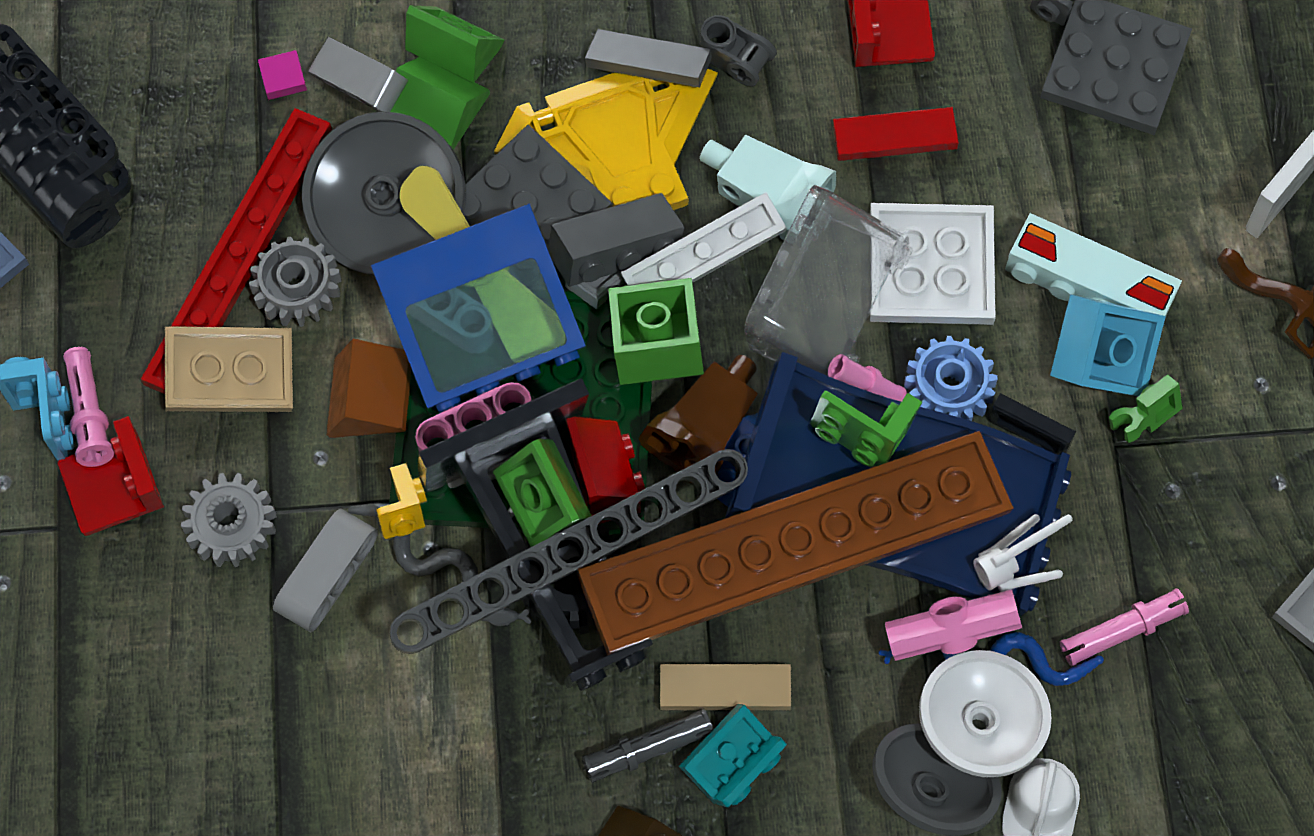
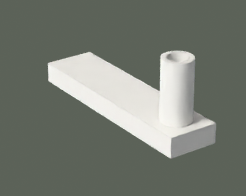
[621,192,787,286]

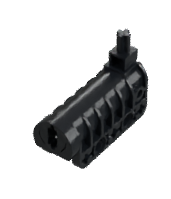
[0,24,132,248]

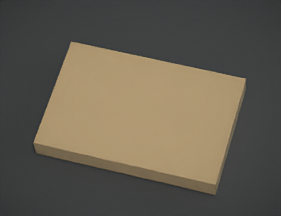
[165,327,293,412]

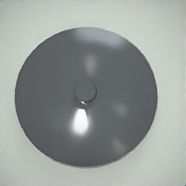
[302,112,466,276]

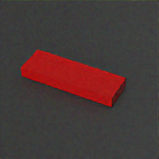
[833,107,959,161]

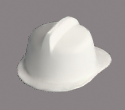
[1002,758,1080,836]

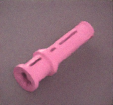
[63,347,114,467]

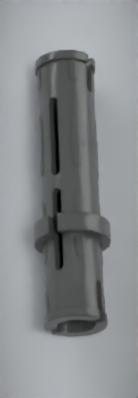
[582,708,713,783]

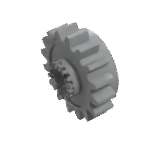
[249,237,342,327]
[181,473,277,567]

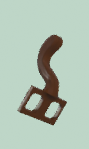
[1217,248,1314,359]

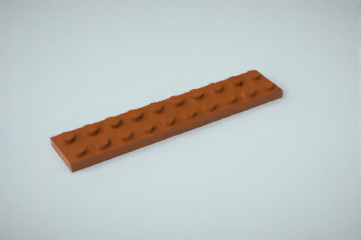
[577,431,1014,655]

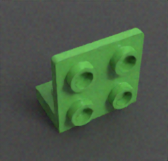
[810,390,922,467]

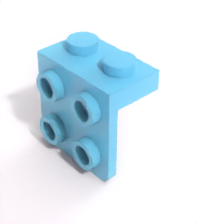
[0,357,74,461]

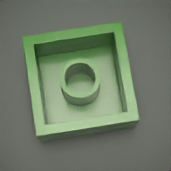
[608,278,704,385]

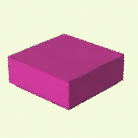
[258,50,307,100]

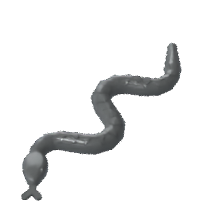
[348,503,532,626]

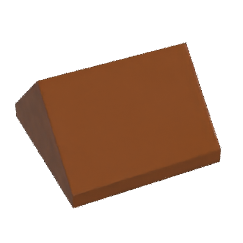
[326,338,412,438]

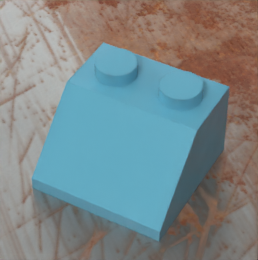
[1050,294,1166,396]

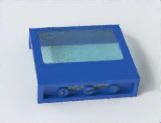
[371,203,586,413]

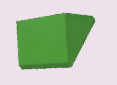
[405,5,505,83]
[390,57,490,150]
[493,439,591,547]

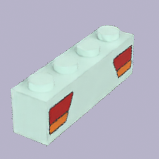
[1005,213,1182,316]

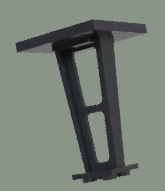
[418,378,653,691]

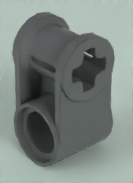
[699,15,777,87]

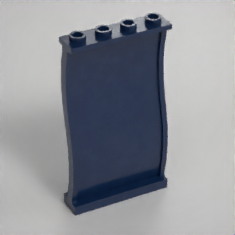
[725,352,1071,617]

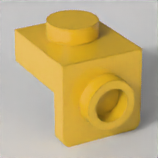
[376,463,427,539]

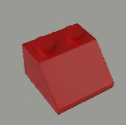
[566,417,645,524]

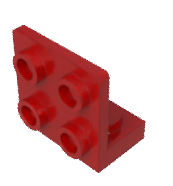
[848,0,935,67]
[58,416,164,536]

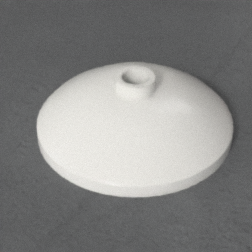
[919,650,1051,777]

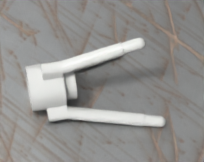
[973,514,1073,592]

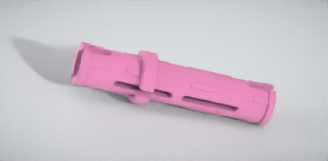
[1060,588,1189,666]

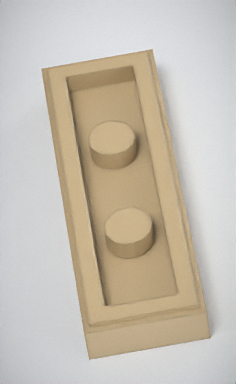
[660,664,791,710]

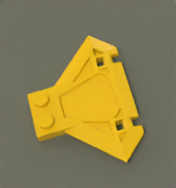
[494,69,718,210]

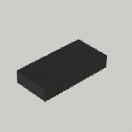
[989,393,1076,455]

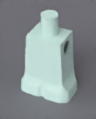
[700,135,836,248]

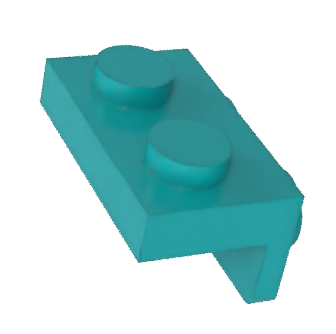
[679,704,787,807]

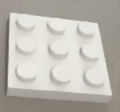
[870,203,995,325]

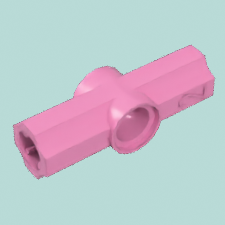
[885,589,1022,661]

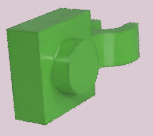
[1109,374,1182,443]

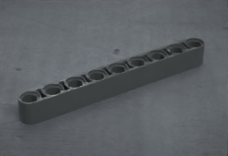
[390,449,748,654]

